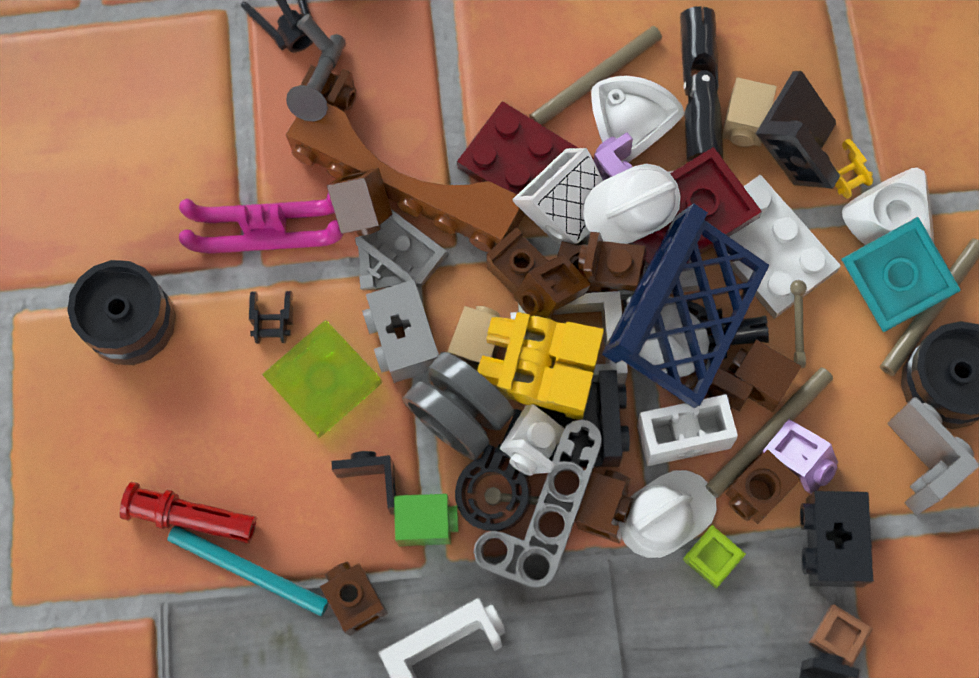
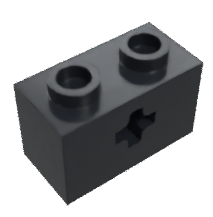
[800,491,873,587]

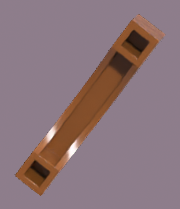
[286,104,525,252]

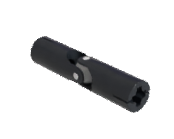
[680,6,724,163]

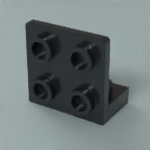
[755,71,840,189]

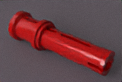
[119,481,257,544]

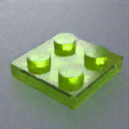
[262,320,382,438]

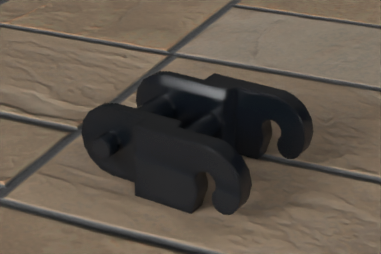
[249,291,293,344]

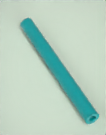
[167,526,329,617]

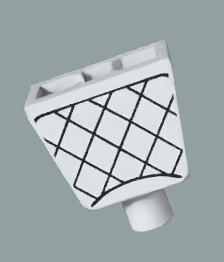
[512,148,603,245]

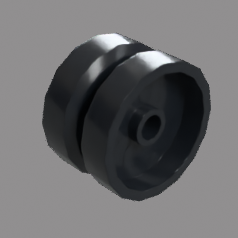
[67,260,176,365]
[901,321,979,429]

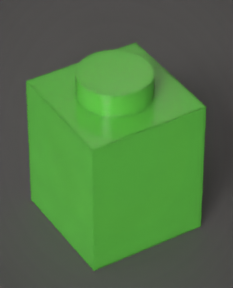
[394,494,459,547]

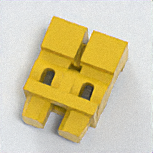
[477,312,604,420]

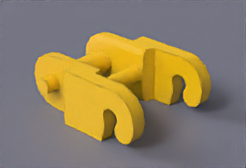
[835,139,873,199]

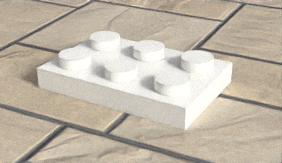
[713,174,841,319]

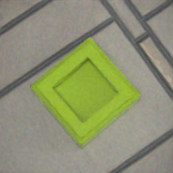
[682,525,746,589]

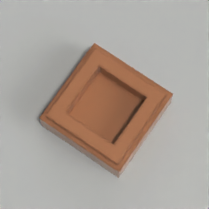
[809,604,873,667]

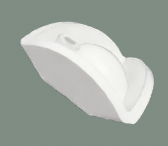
[591,76,684,162]
[842,167,934,245]

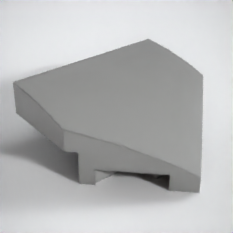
[355,209,449,290]

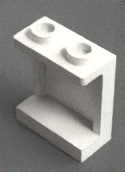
[379,598,505,678]

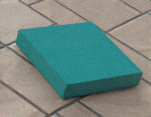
[841,217,961,332]

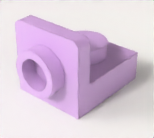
[594,133,633,181]
[763,419,838,494]

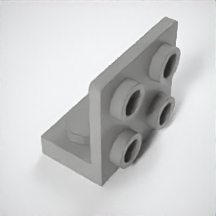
[888,398,979,516]

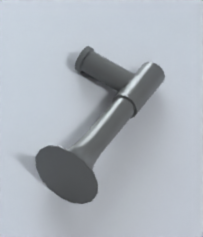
[286,14,346,121]

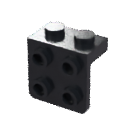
[536,370,630,468]

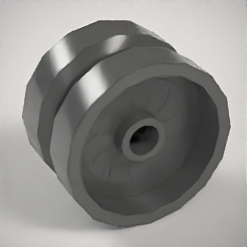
[402,352,514,460]

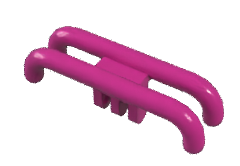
[179,193,344,253]

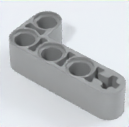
[474,420,602,588]

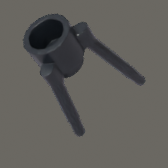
[240,0,313,53]

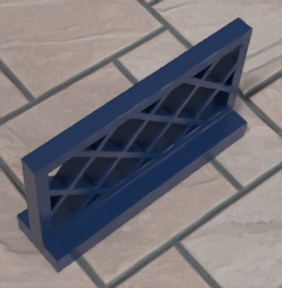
[602,203,769,408]

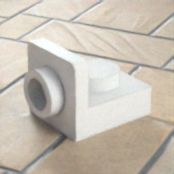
[499,404,565,476]

